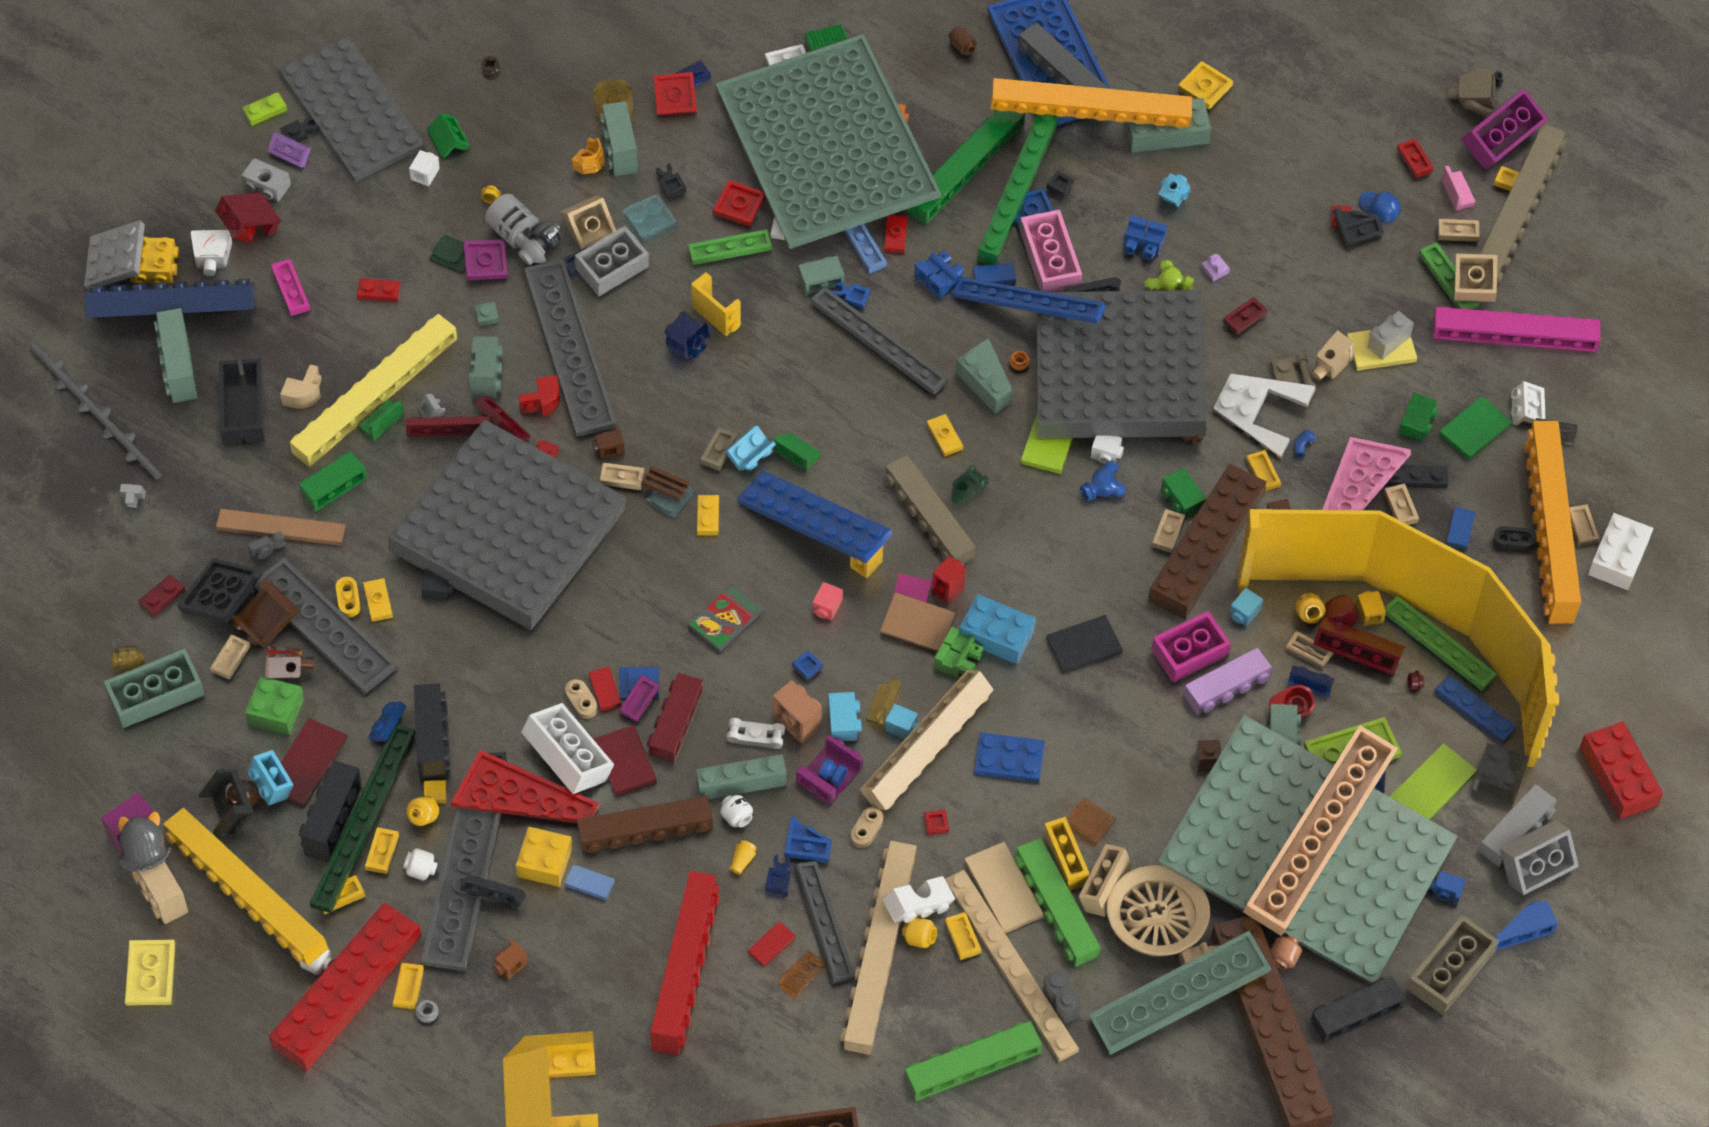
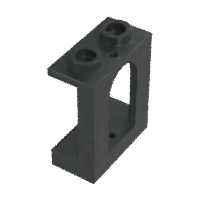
[198,768,254,839]

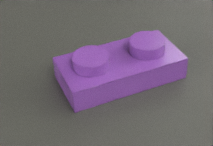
[267,133,311,167]

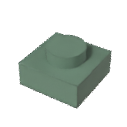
[475,302,499,327]

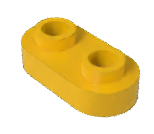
[336,577,360,618]

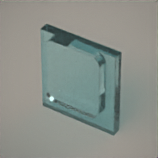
[646,484,696,518]

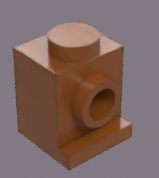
[492,939,528,980]

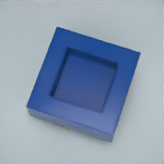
[792,650,823,681]

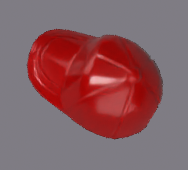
[1269,685,1316,718]

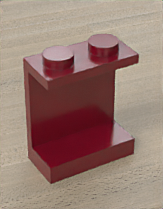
[215,193,281,239]

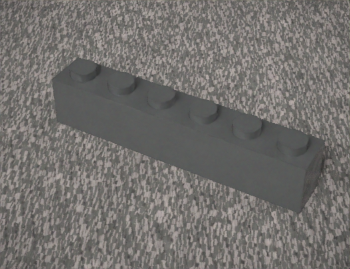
[1018,22,1109,89]

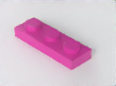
[271,259,310,316]

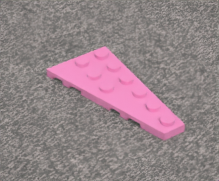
[1322,437,1411,510]

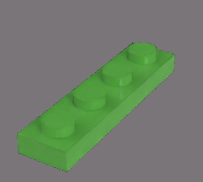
[688,229,772,265]
[1419,242,1479,310]

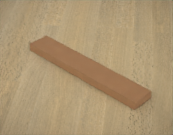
[216,509,346,546]

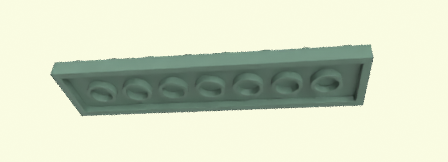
[1089,931,1271,1055]

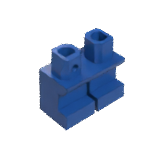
[1123,215,1168,261]
[914,251,964,300]

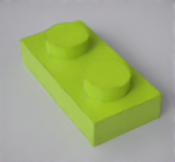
[242,92,288,126]

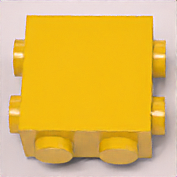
[130,237,179,284]

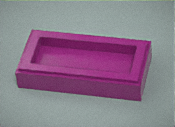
[619,675,660,723]

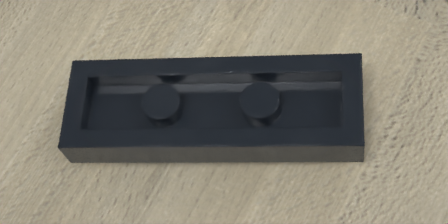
[1384,465,1448,488]

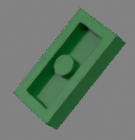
[427,113,470,158]
[358,400,404,441]
[773,432,821,472]

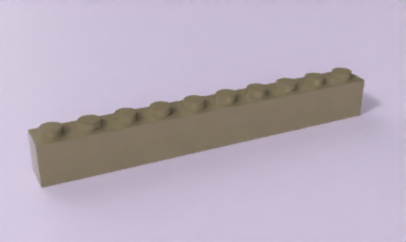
[1481,124,1567,284]

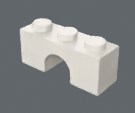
[883,876,955,923]

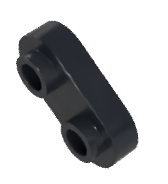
[1493,526,1536,550]

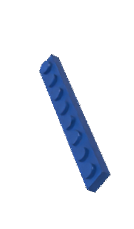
[952,277,1106,324]

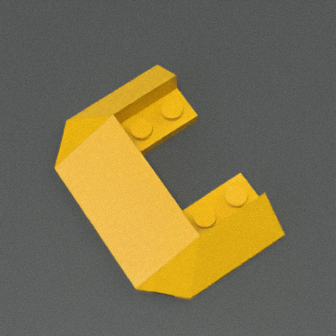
[503,1031,599,1127]

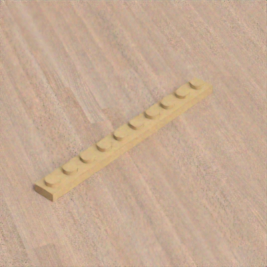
[945,870,1079,1062]

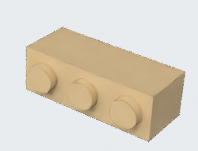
[1079,844,1132,917]

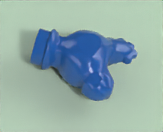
[1080,461,1126,501]

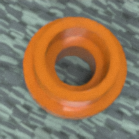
[1009,351,1030,371]

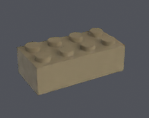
[1407,915,1499,1016]

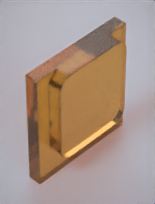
[1066,797,1116,845]

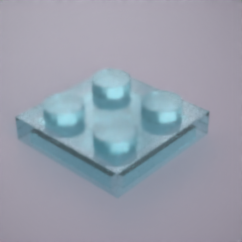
[622,193,678,243]

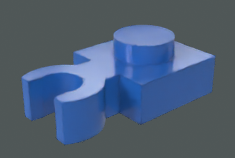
[832,282,871,310]

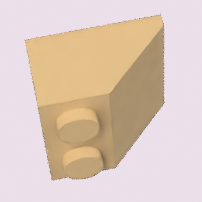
[560,196,616,250]

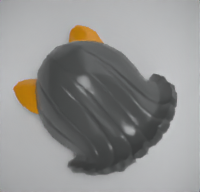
[118,812,171,872]

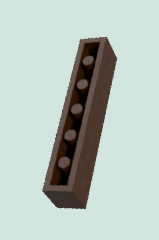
[577,795,713,853]

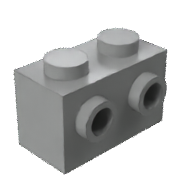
[1368,311,1414,360]

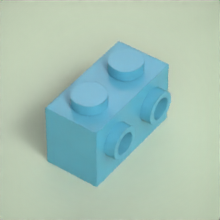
[828,692,862,741]
[247,750,294,806]

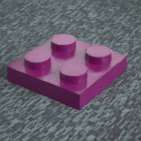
[463,239,508,280]

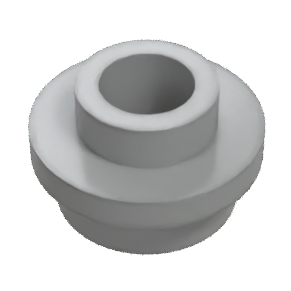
[416,1000,439,1023]

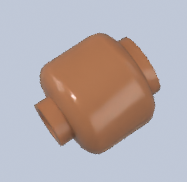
[1270,935,1302,970]

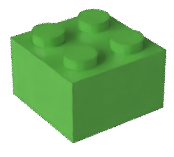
[245,676,304,736]

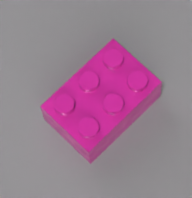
[1151,611,1231,683]

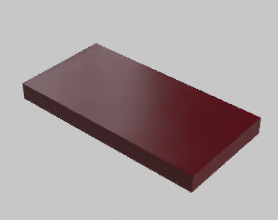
[281,718,348,808]

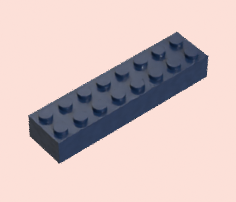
[84,279,256,318]

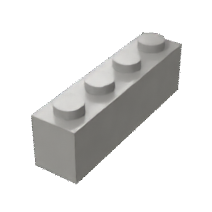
[1478,784,1557,868]

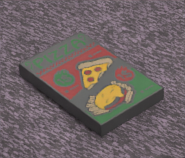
[688,583,763,653]

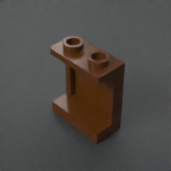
[232,578,300,648]

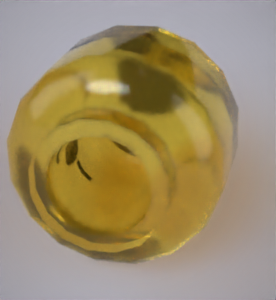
[111,645,144,674]

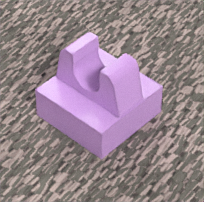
[1201,253,1230,282]

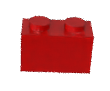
[931,556,966,606]

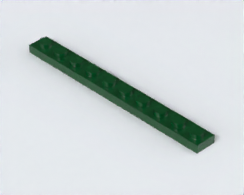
[310,724,416,913]

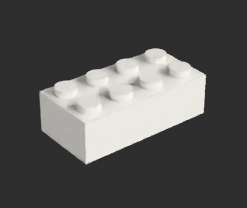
[521,703,614,794]

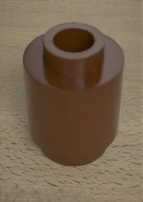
[949,26,977,55]

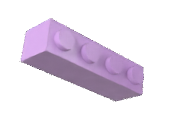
[1183,647,1272,715]

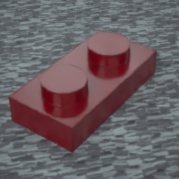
[1223,297,1267,336]
[138,574,186,617]

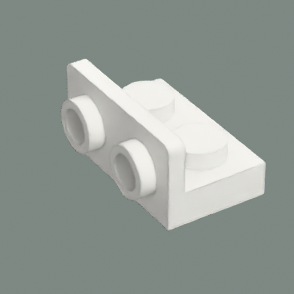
[1511,381,1545,426]

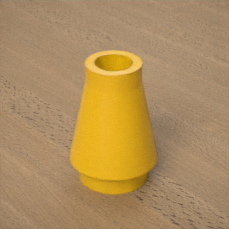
[729,840,757,875]

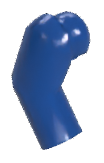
[1294,430,1316,458]

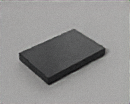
[1046,615,1123,673]

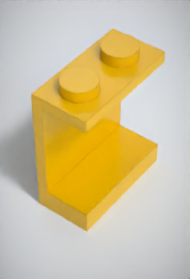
[691,272,741,336]

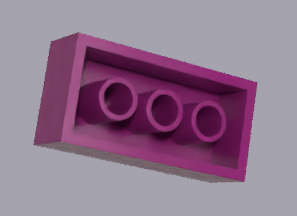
[1460,88,1548,170]

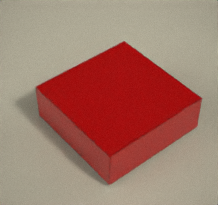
[924,810,949,835]

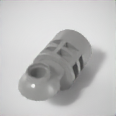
[485,194,546,266]

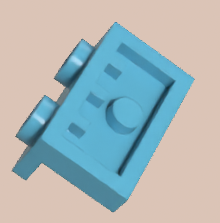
[725,425,776,471]

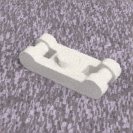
[726,718,785,749]

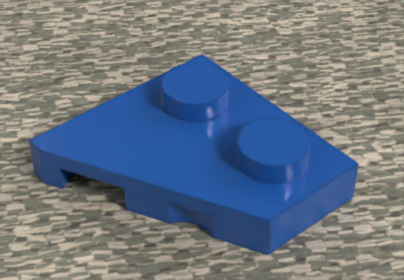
[784,816,832,863]

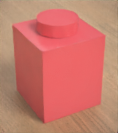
[812,582,843,620]

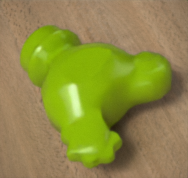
[1144,260,1194,291]

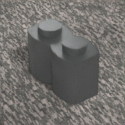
[1043,969,1081,1024]

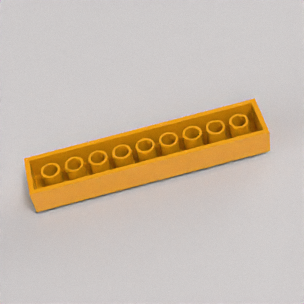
[1524,421,1581,624]

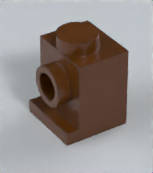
[592,426,625,460]

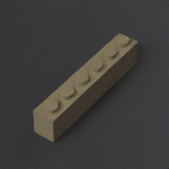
[885,455,976,564]

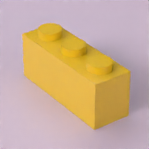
[1044,817,1089,891]

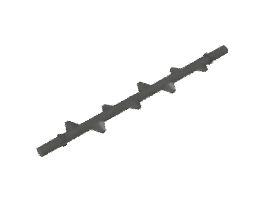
[29,343,162,480]

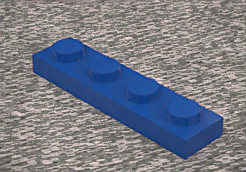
[1434,675,1517,744]

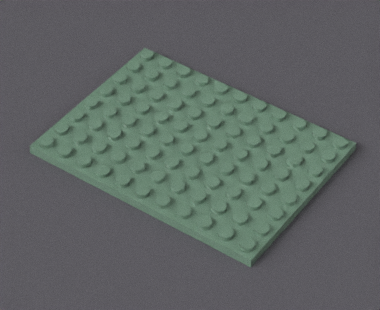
[715,34,941,249]
[1158,715,1457,985]

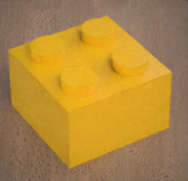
[516,827,572,887]

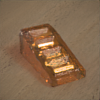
[779,951,826,998]

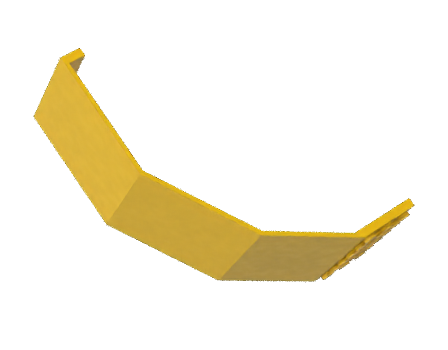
[1237,509,1559,767]

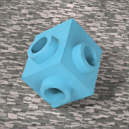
[1158,173,1190,207]

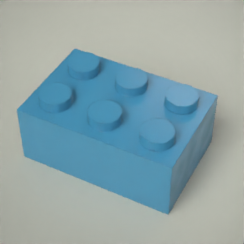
[959,594,1036,664]

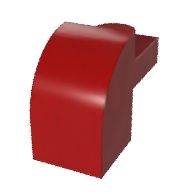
[518,375,560,417]

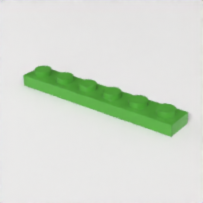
[1385,595,1497,691]

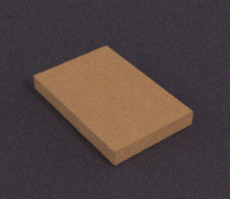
[880,592,956,652]

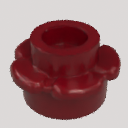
[1407,670,1424,692]

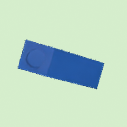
[1494,900,1558,950]

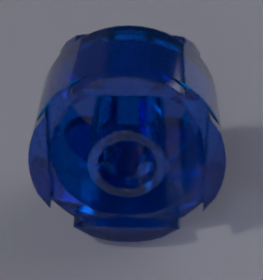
[664,311,711,360]

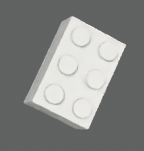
[1588,513,1654,590]

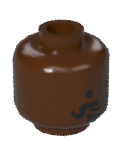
[226,779,260,808]

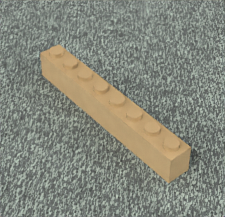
[859,670,993,810]

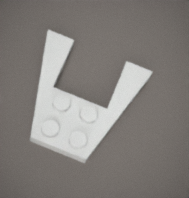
[1213,374,1315,459]

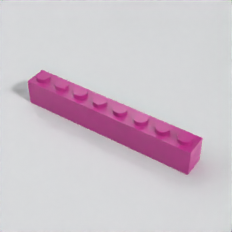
[1433,307,1600,352]

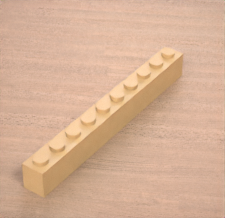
[840,841,917,1055]

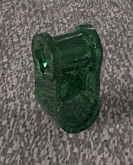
[951,465,990,505]

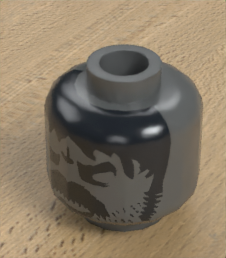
[532,220,562,251]

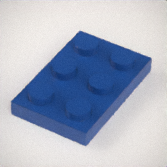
[974,732,1045,783]

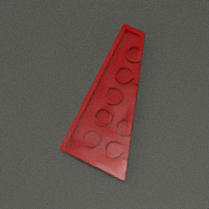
[450,750,599,823]

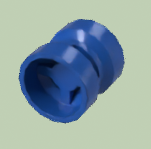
[818,758,848,787]

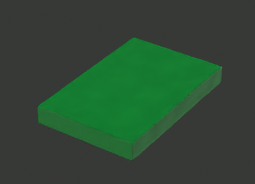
[1439,396,1513,460]

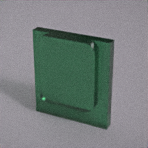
[429,234,465,274]

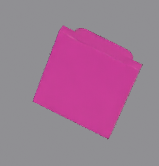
[892,574,932,603]

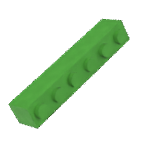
[1014,838,1101,967]
[904,1021,1042,1101]

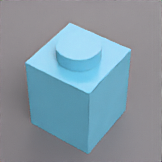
[1229,588,1263,627]
[885,703,919,739]

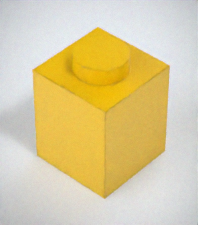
[1356,591,1386,627]

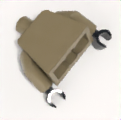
[1448,67,1504,117]

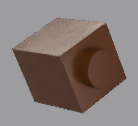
[1196,740,1221,772]

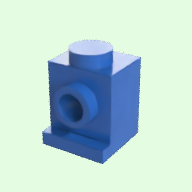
[1429,871,1466,908]

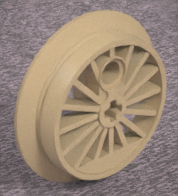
[1107,865,1210,956]

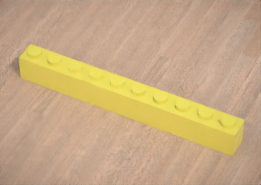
[290,314,457,468]

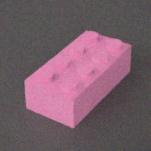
[1020,210,1082,292]

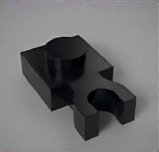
[280,116,319,142]
[656,163,686,199]

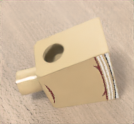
[1311,330,1354,381]

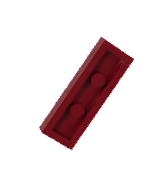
[474,397,531,442]

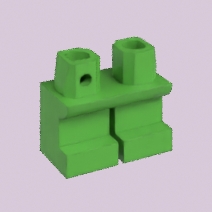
[934,626,984,678]

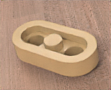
[565,679,597,719]
[851,807,883,848]

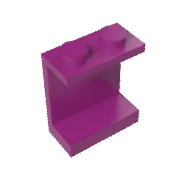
[796,735,863,805]

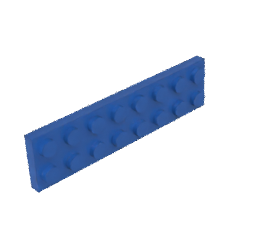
[737,470,893,563]

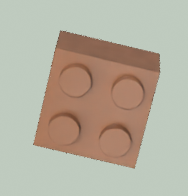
[773,680,822,745]

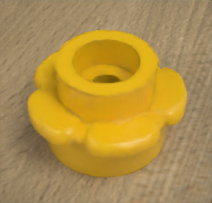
[481,186,501,204]

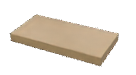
[964,842,1044,934]

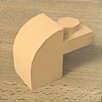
[280,365,321,409]

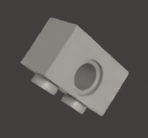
[241,158,291,202]

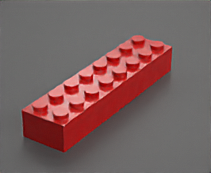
[650,870,720,1056]
[269,902,422,1072]

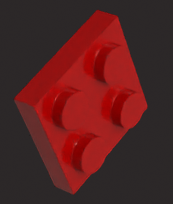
[653,72,697,116]
[713,180,766,227]

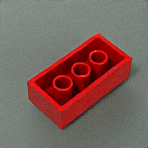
[1580,721,1663,819]

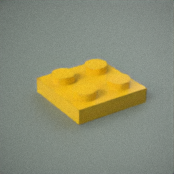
[1177,61,1233,110]

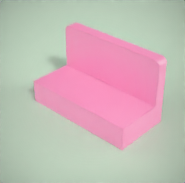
[1441,166,1475,211]

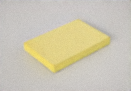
[1347,330,1417,371]
[125,940,175,1006]

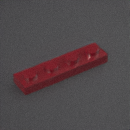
[406,416,490,437]

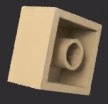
[1454,254,1498,302]

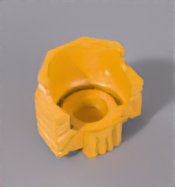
[572,138,604,175]

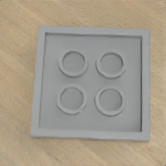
[84,220,145,290]

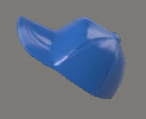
[1359,191,1401,223]

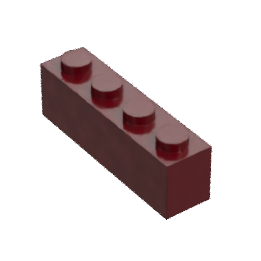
[1313,617,1406,675]
[647,673,703,763]

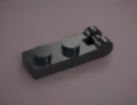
[1064,277,1121,292]
[460,874,526,910]

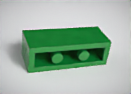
[299,451,367,512]

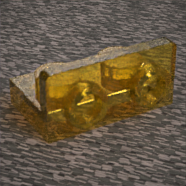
[866,676,901,727]

